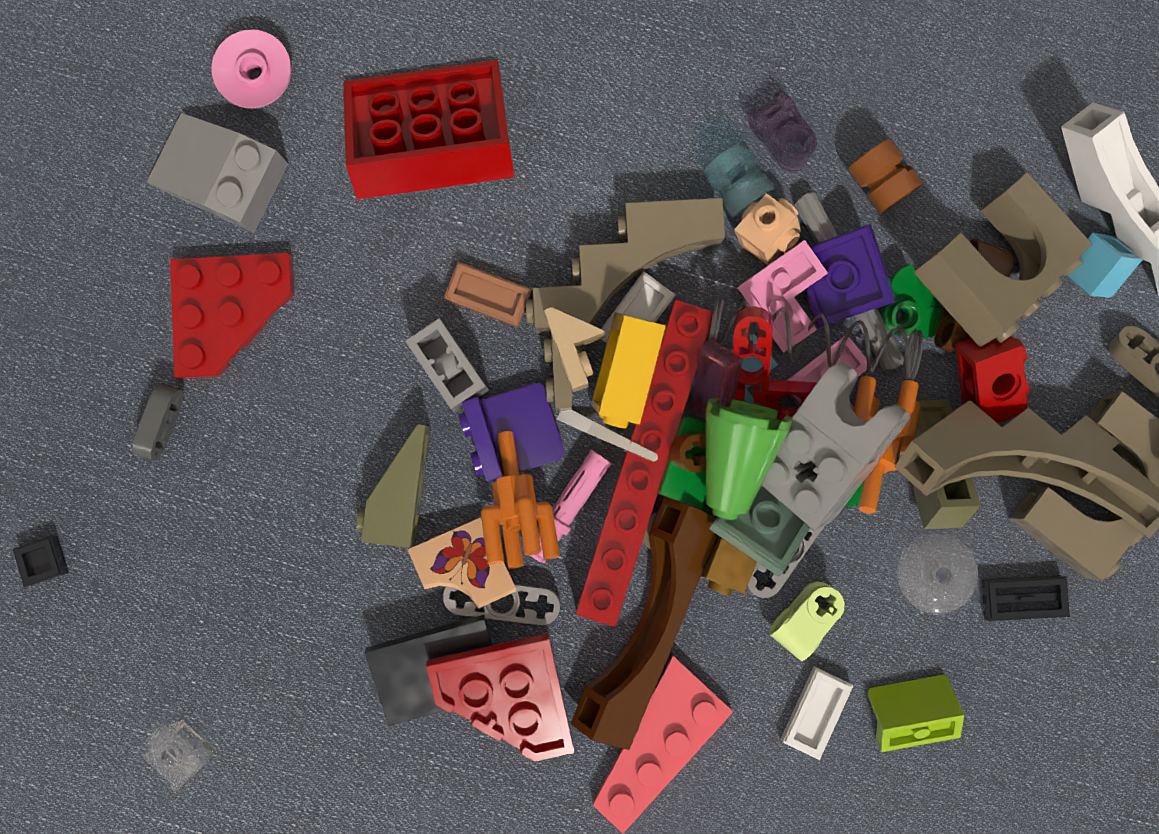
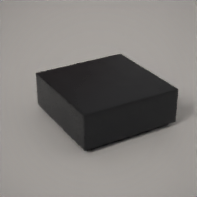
[12,535,69,587]

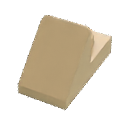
[544,307,606,392]

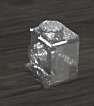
[142,719,217,793]

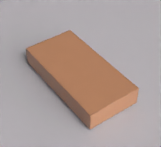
[444,262,532,328]

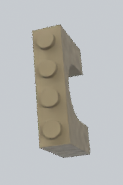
[913,172,1092,347]
[1009,391,1159,581]

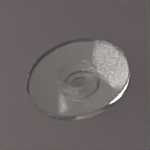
[897,533,978,614]

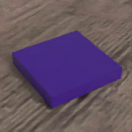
[805,224,897,328]

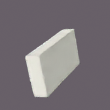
[600,271,676,344]
[780,666,853,760]

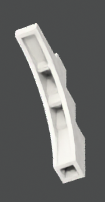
[1061,102,1159,296]

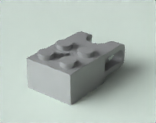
[762,362,910,531]

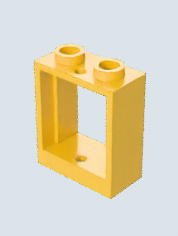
[591,312,665,428]

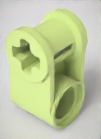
[768,581,845,661]

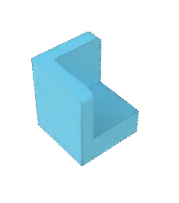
[1067,233,1143,298]

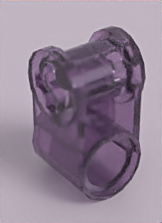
[746,90,817,171]

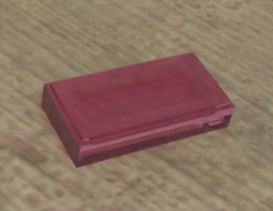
[690,339,742,419]

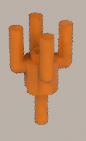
[853,376,921,514]
[481,431,560,569]

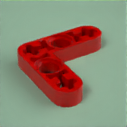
[730,306,851,421]

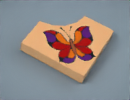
[408,517,516,608]

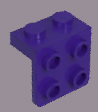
[458,383,564,482]

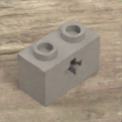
[405,318,489,413]

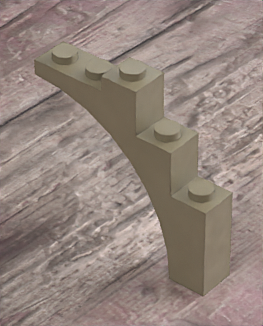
[526,198,725,411]
[895,400,1159,538]

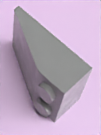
[147,113,288,233]

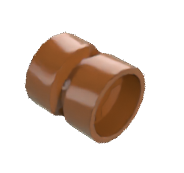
[847,138,924,215]

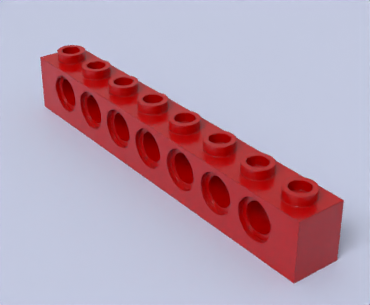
[576,300,713,627]

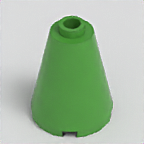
[706,398,792,520]

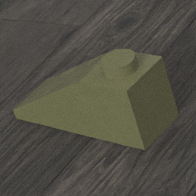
[914,399,981,529]
[357,424,431,548]

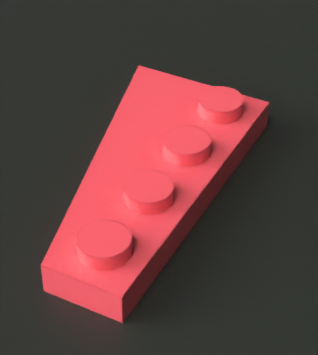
[593,654,733,833]

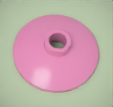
[211,30,292,108]

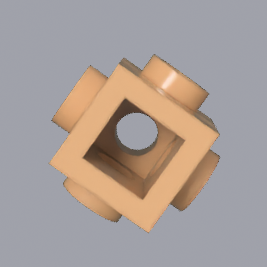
[734,193,801,266]

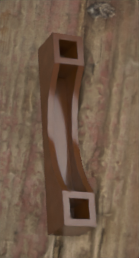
[570,496,718,750]

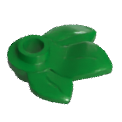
[881,264,942,338]

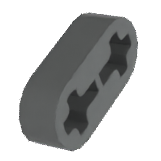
[132,383,184,461]

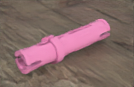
[523,449,612,563]

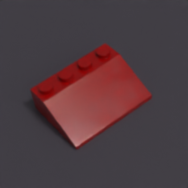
[343,60,515,200]

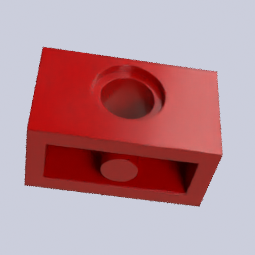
[955,336,1030,423]

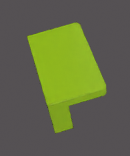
[868,675,964,752]

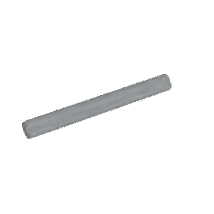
[795,192,904,372]

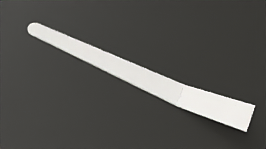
[557,410,658,462]

